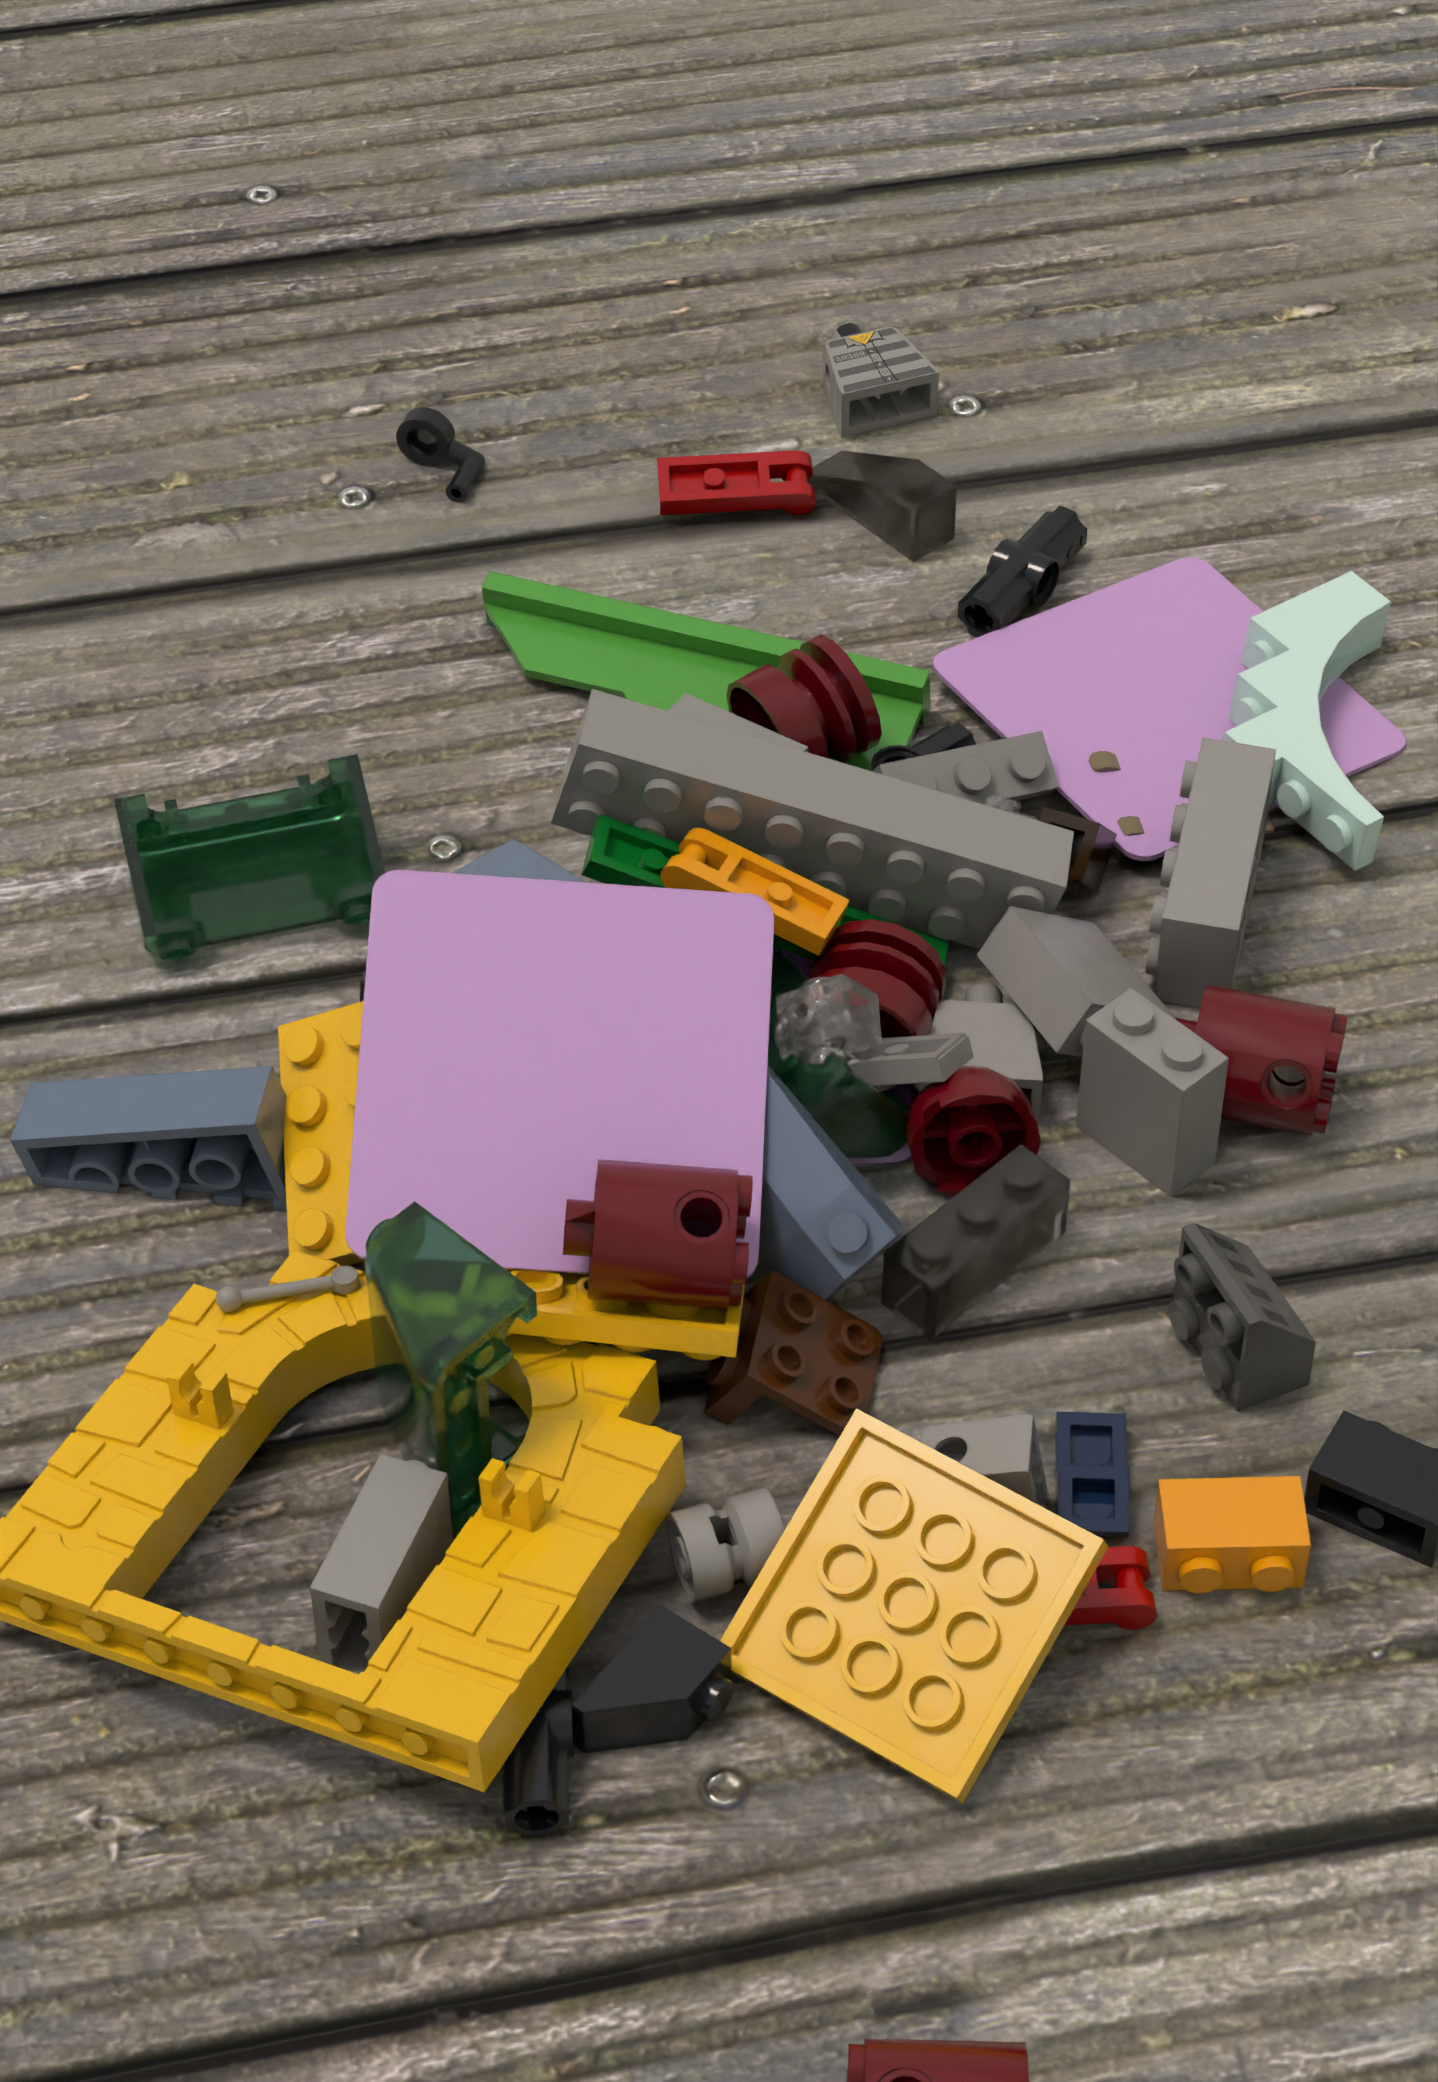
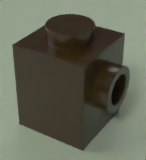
[1039,807,1117,897]

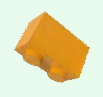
[1153,1476,1311,1594]

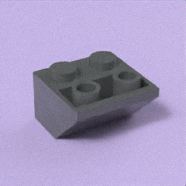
[1168,1223,1316,1411]

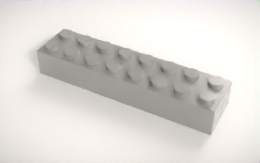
[551,689,1074,949]

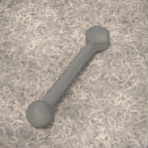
[216,1266,359,1312]

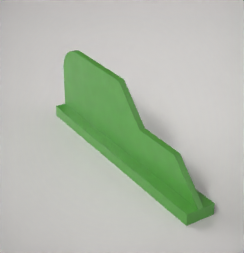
[482,571,931,771]

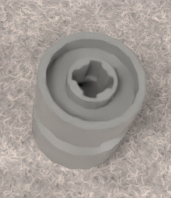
[666,1487,785,1603]

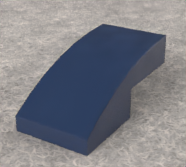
[1055,1411,1129,1538]

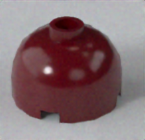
[906,1066,1041,1199]

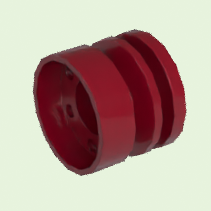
[726,635,882,763]
[792,919,946,1090]

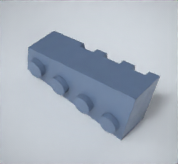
[10,1066,287,1212]

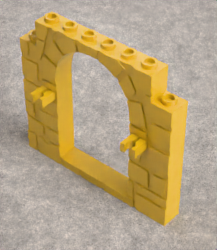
[0,1250,686,1793]

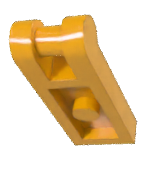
[660,828,850,956]

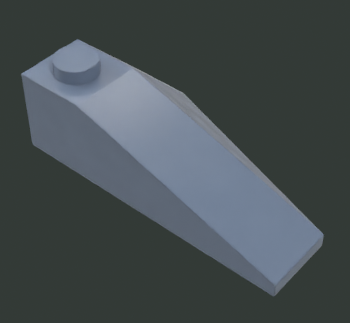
[759,1065,908,1301]

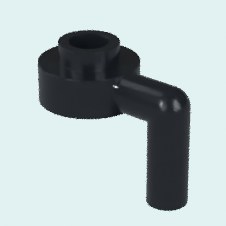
[396,407,485,503]

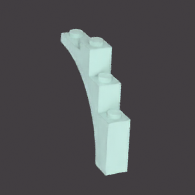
[1223,571,1391,871]

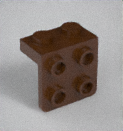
[704,1270,883,1436]

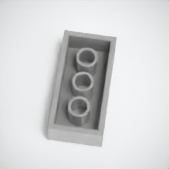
[1145,738,1276,1009]

